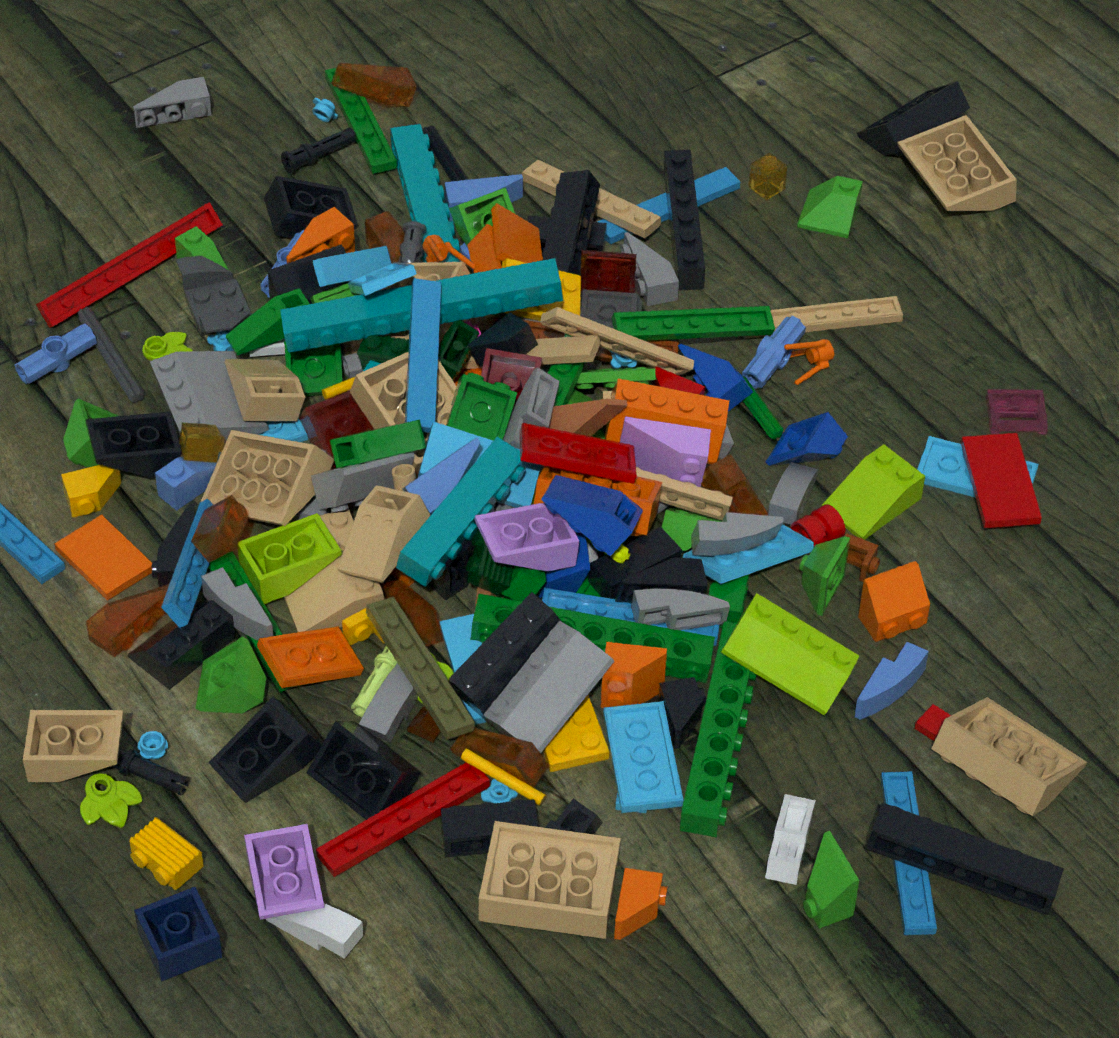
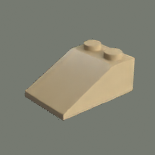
[23,710,124,782]

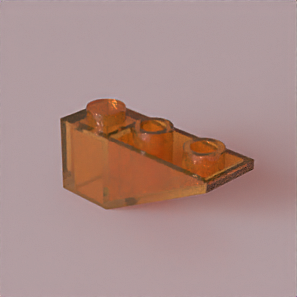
[331,63,417,107]
[701,454,768,516]
[382,580,443,646]
[86,584,169,658]

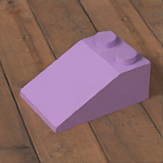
[620,416,711,487]
[474,503,579,571]
[244,824,324,920]

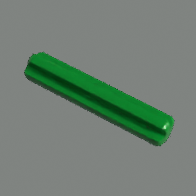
[743,376,783,439]

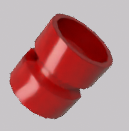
[790,504,846,555]

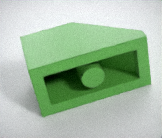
[175,226,228,270]

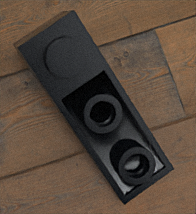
[614,558,708,603]

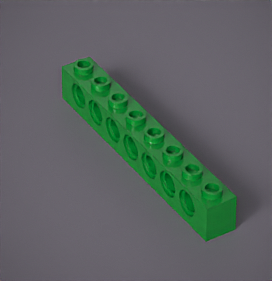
[470,594,715,683]
[680,621,757,838]

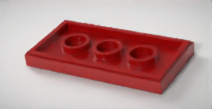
[519,423,637,484]
[961,433,1042,528]

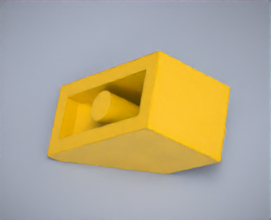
[61,465,121,518]

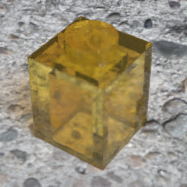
[749,152,787,200]
[179,423,224,462]

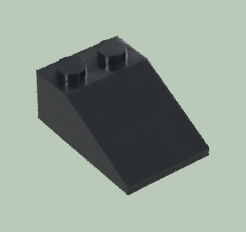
[264,176,358,238]
[86,412,182,478]
[208,696,322,803]

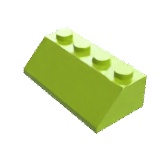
[721,593,859,716]

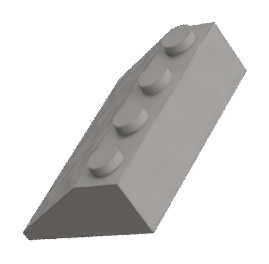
[150,351,269,455]

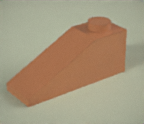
[548,399,627,436]

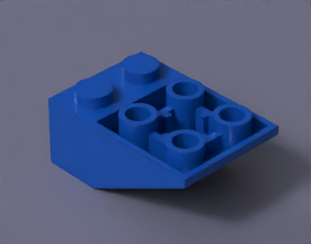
[541,475,643,556]

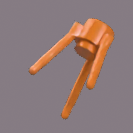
[422,235,475,269]
[784,339,834,385]

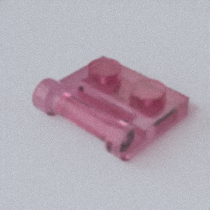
[986,389,1048,434]

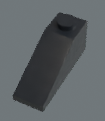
[152,504,196,590]

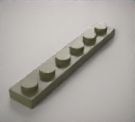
[366,596,475,740]

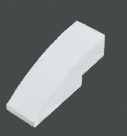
[765,794,816,885]
[266,904,363,959]

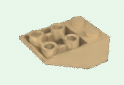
[225,359,305,421]
[338,485,431,583]

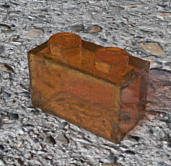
[191,495,249,563]

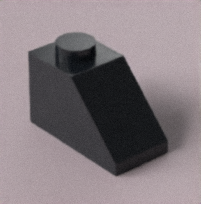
[468,312,538,367]
[658,677,706,749]

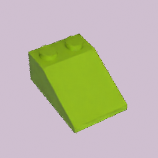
[822,444,925,540]
[237,513,342,604]

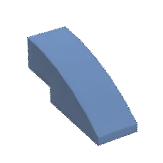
[855,642,929,720]

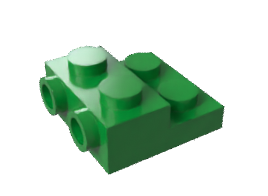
[284,341,343,396]
[446,373,517,441]

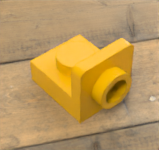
[342,608,385,646]

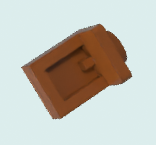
[845,533,880,582]

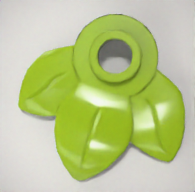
[142,332,193,361]
[80,773,142,828]

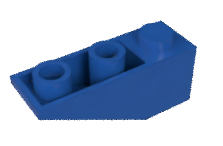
[678,344,753,412]

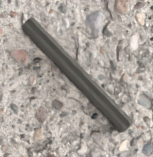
[78,307,144,403]

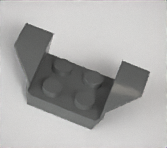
[176,256,252,336]
[580,289,642,329]

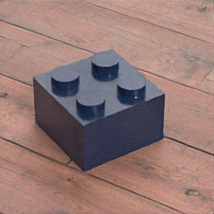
[134,887,222,982]

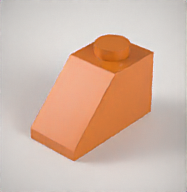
[614,868,668,940]

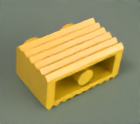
[130,817,204,890]

